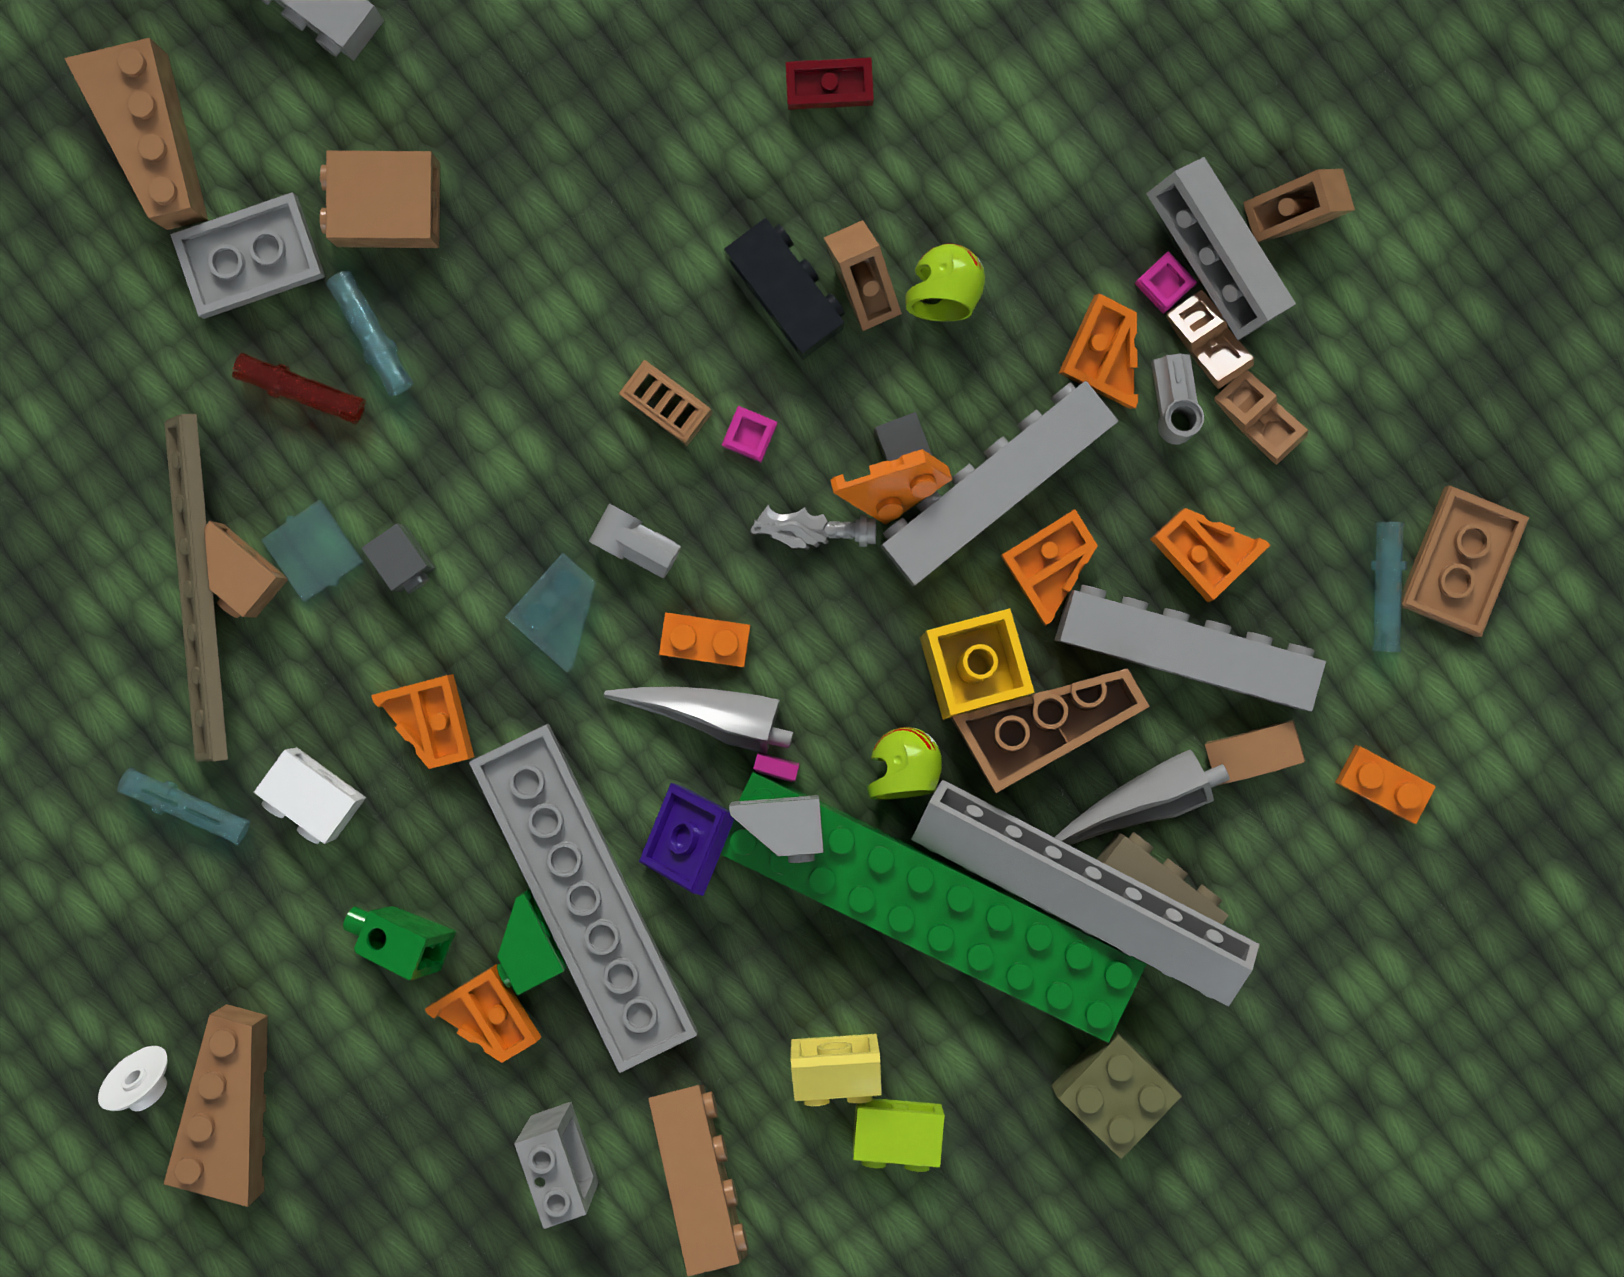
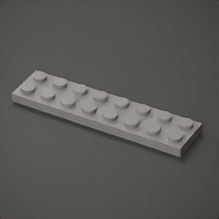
[469,724,698,1073]

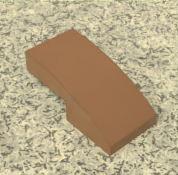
[1166,290,1254,389]
[1214,370,1308,465]
[1205,719,1305,786]

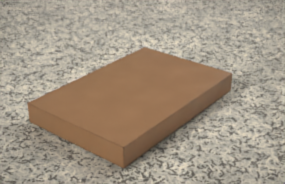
[1397,485,1529,637]

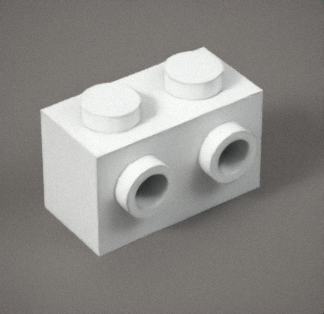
[253,747,366,844]

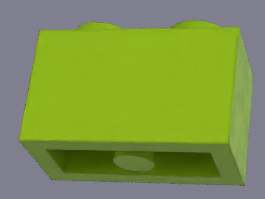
[852,1098,945,1172]

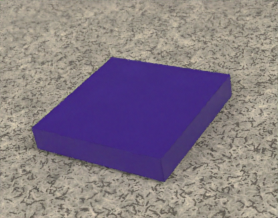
[639,783,735,896]

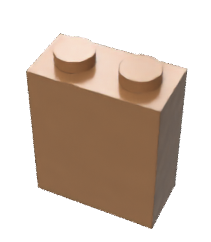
[320,151,440,248]

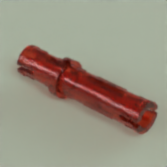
[232,352,366,425]

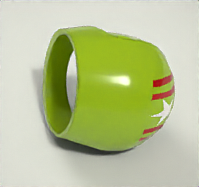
[905,243,985,321]
[867,727,942,800]

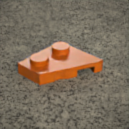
[1059,293,1138,409]
[830,449,952,525]
[1150,508,1270,602]
[1000,509,1098,625]
[371,674,475,769]
[424,964,542,1063]

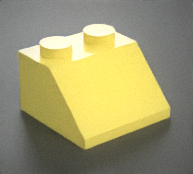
[791,1034,882,1106]

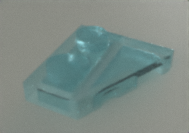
[505,553,597,672]

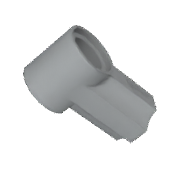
[1151,353,1204,445]
[589,504,681,579]

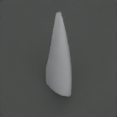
[604,687,793,754]
[1054,749,1230,845]

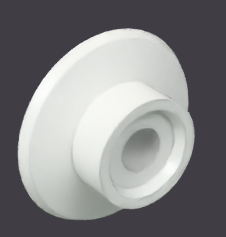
[98,1046,168,1111]

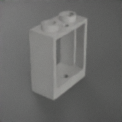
[514,1102,599,1229]

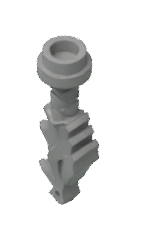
[750,504,876,550]

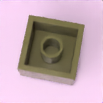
[1051,1029,1182,1159]

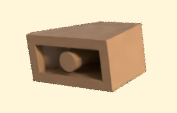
[1243,169,1355,243]
[824,220,902,331]
[204,521,289,618]

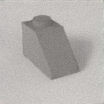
[729,795,823,863]

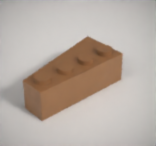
[64,38,208,230]
[952,668,1150,794]
[164,1004,268,1207]
[648,1085,748,1277]

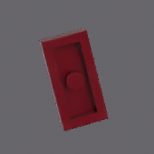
[785,57,874,110]

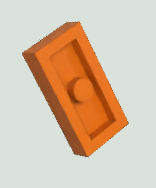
[659,612,751,667]
[1335,745,1436,824]

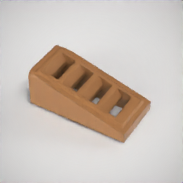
[619,360,713,446]

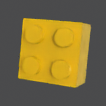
[920,608,1035,720]

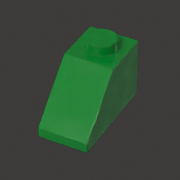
[497,889,568,995]

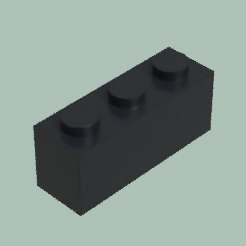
[724,218,845,360]

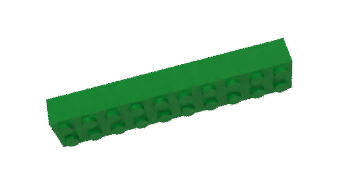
[721,769,1147,1043]

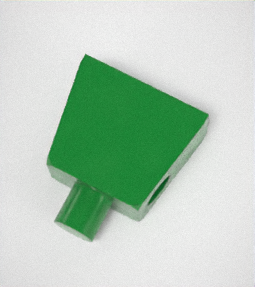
[343,906,456,981]

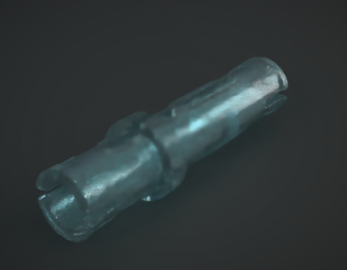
[326,271,414,396]
[1371,522,1407,652]
[117,768,251,845]

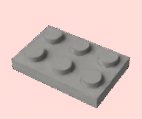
[170,192,325,319]

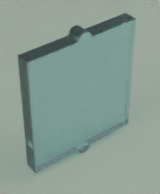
[261,500,363,602]

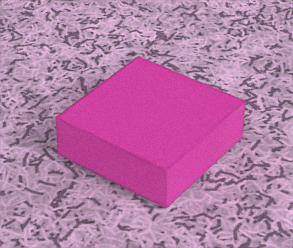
[1135,251,1197,314]
[722,406,778,463]
[753,752,799,782]

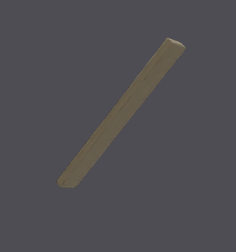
[164,414,228,762]

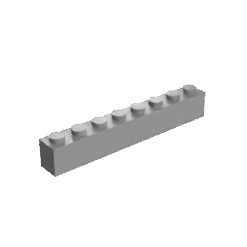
[911,780,1259,1007]

